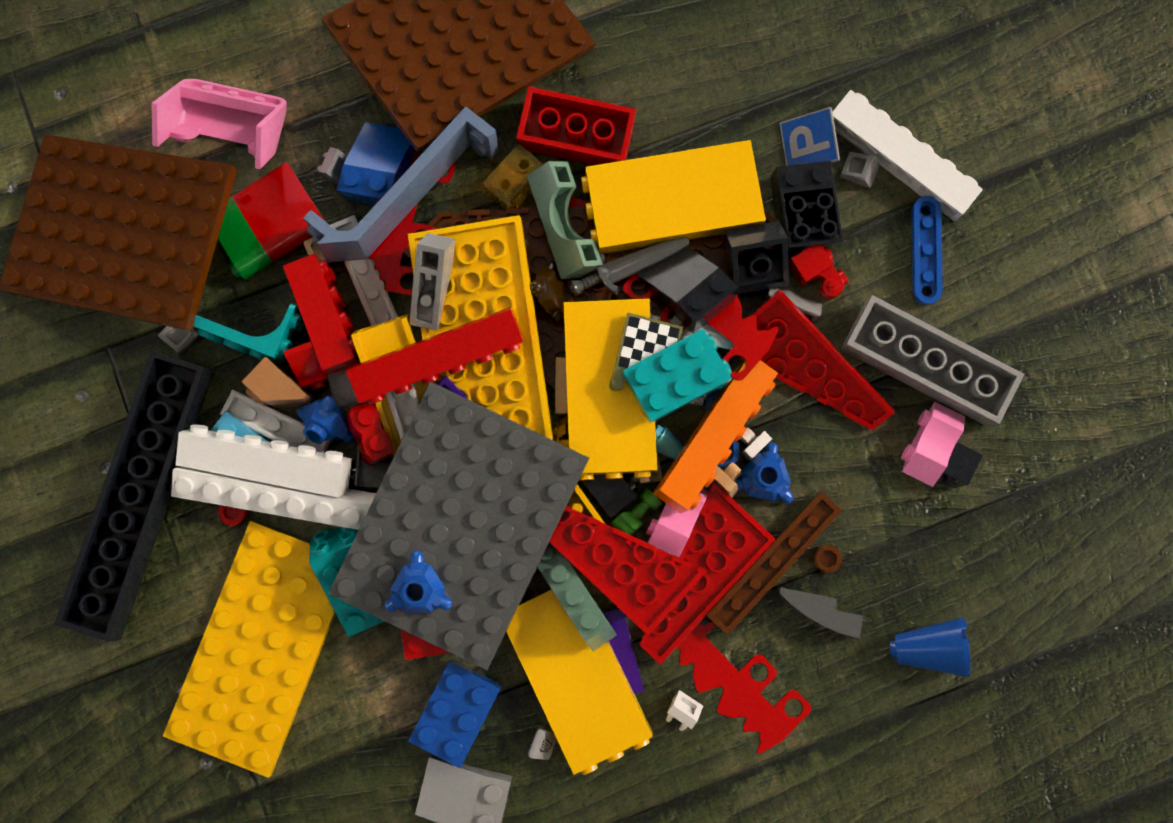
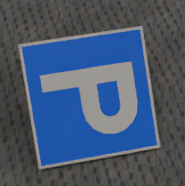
[780,107,840,166]

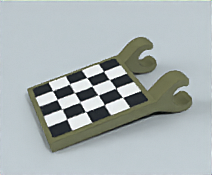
[609,313,683,391]

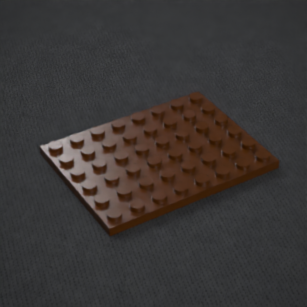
[321,0,596,153]
[0,134,237,331]

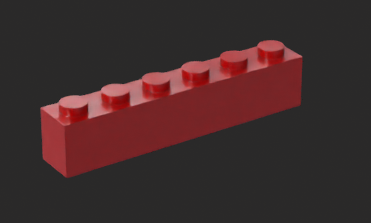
[346,307,525,405]

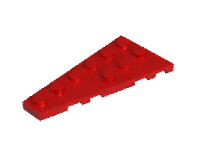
[722,289,894,431]
[639,481,776,665]
[549,506,707,636]

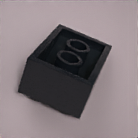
[637,246,738,334]

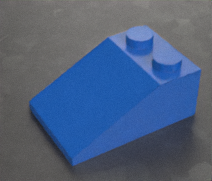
[337,122,414,206]

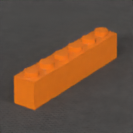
[652,358,778,514]

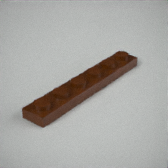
[706,491,842,635]

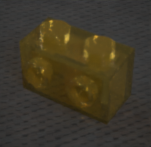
[482,144,544,210]

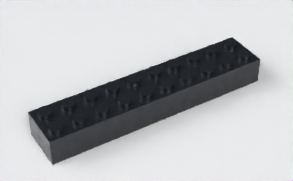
[54,351,214,642]

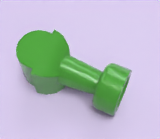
[610,488,662,535]

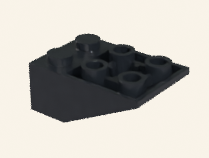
[770,161,844,249]

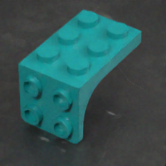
[193,304,307,365]
[622,328,732,423]
[309,526,385,637]

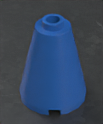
[890,618,970,676]

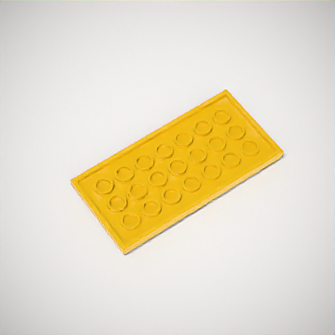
[408,215,553,440]
[163,521,336,778]

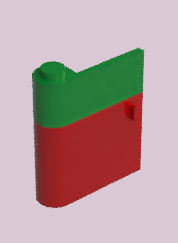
[218,162,326,280]

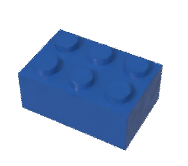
[408,659,502,768]

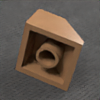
[242,357,317,408]

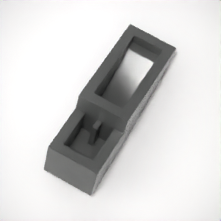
[776,587,863,639]

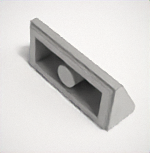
[764,287,822,322]

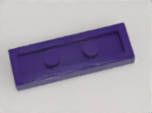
[602,608,644,694]

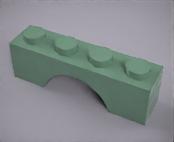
[527,161,603,279]
[537,543,617,651]

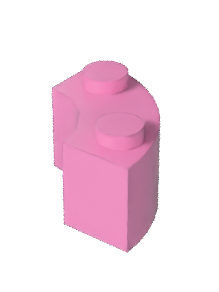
[901,402,965,487]
[646,489,709,557]

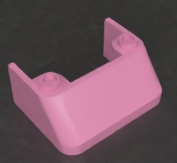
[152,79,287,169]

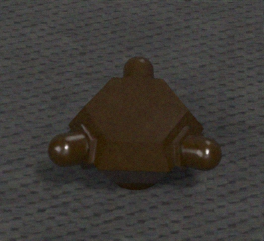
[530,262,565,324]

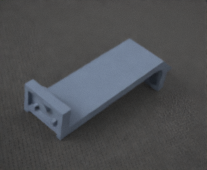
[303,107,499,262]

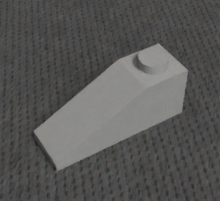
[409,233,455,331]

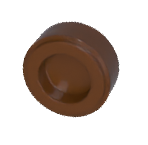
[812,545,842,573]

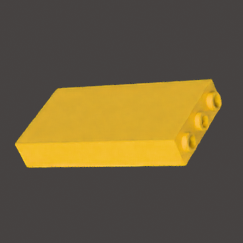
[581,140,766,254]
[564,299,657,480]
[506,589,653,775]

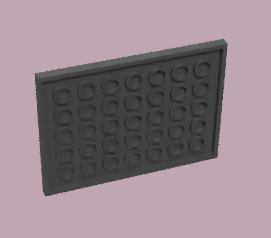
[328,382,589,670]

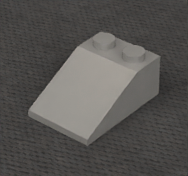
[415,756,513,823]

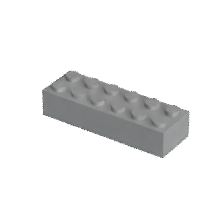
[840,295,1025,427]

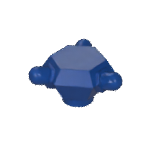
[297,396,354,444]
[734,442,794,504]
[384,551,452,613]

